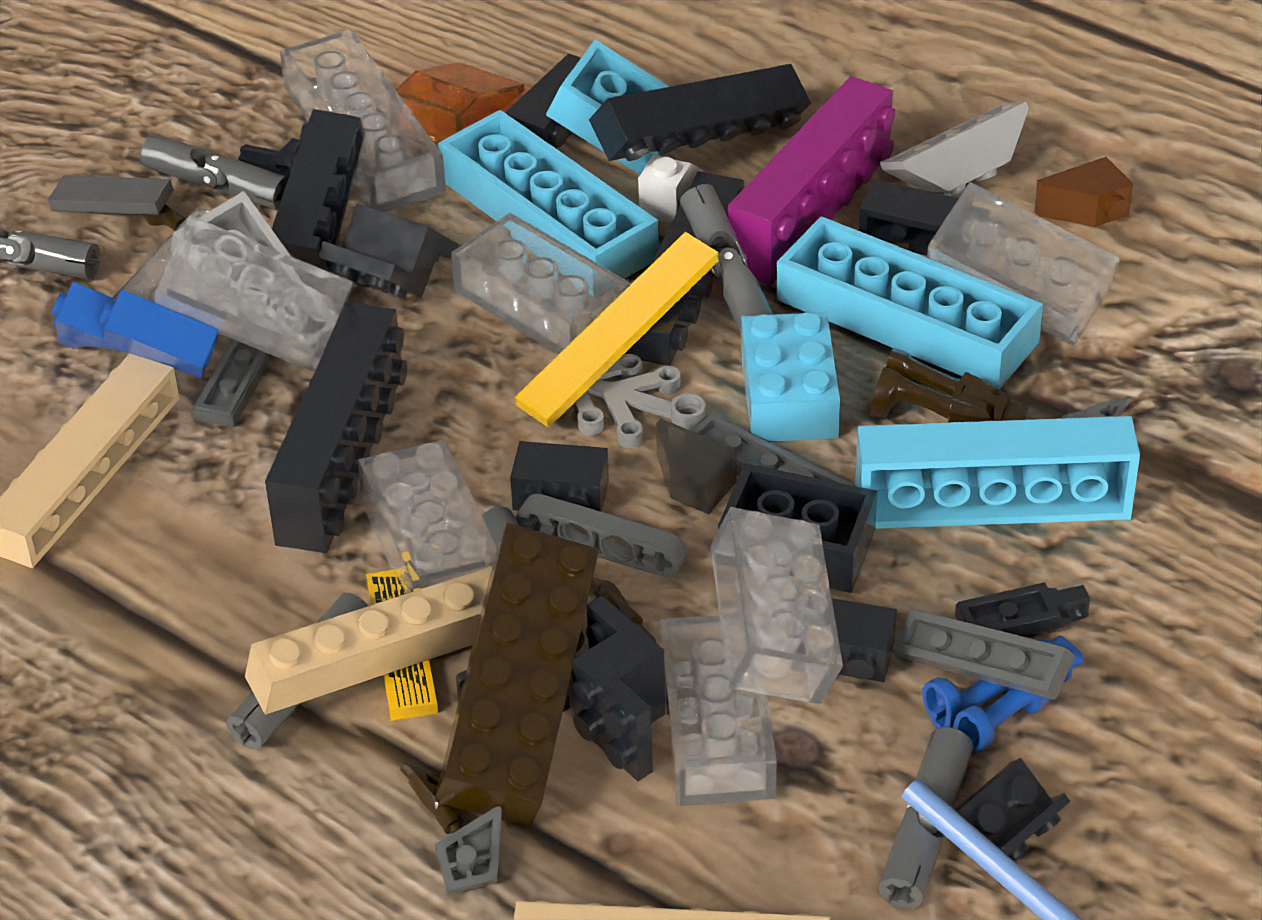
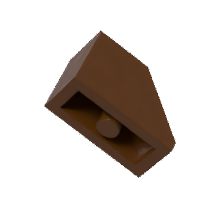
[1034,157,1133,227]

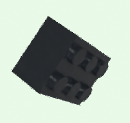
[718,463,877,593]

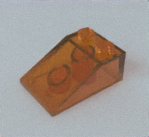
[394,62,524,143]

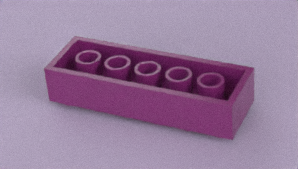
[728,76,895,286]

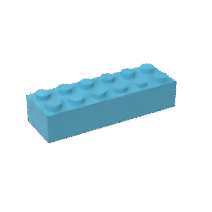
[438,110,659,295]
[777,216,1043,389]
[855,416,1140,529]

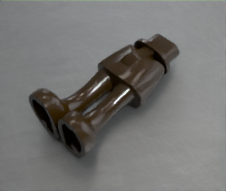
[870,348,1028,423]

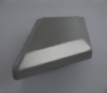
[435,806,502,895]

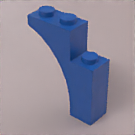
[52,282,219,379]

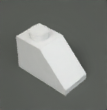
[638,155,705,224]

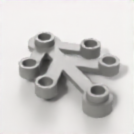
[574,354,706,448]

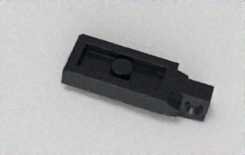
[955,582,1090,637]

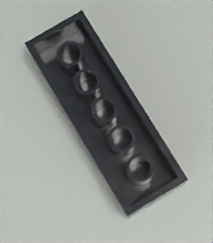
[265,302,407,553]

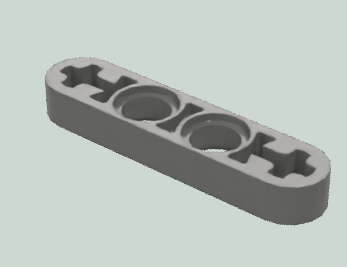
[516,494,688,577]

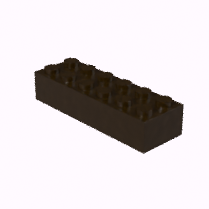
[434,523,599,828]

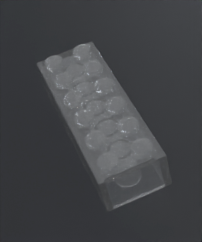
[280,29,446,212]

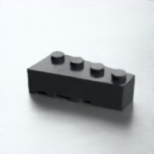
[272,109,365,281]

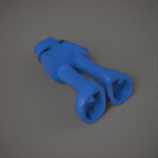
[922,636,1084,754]

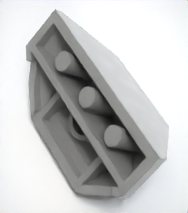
[880,101,1029,196]

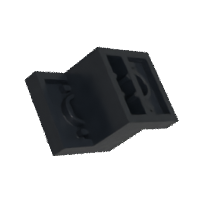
[317,204,460,300]
[571,595,666,782]

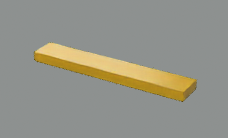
[515,232,719,428]

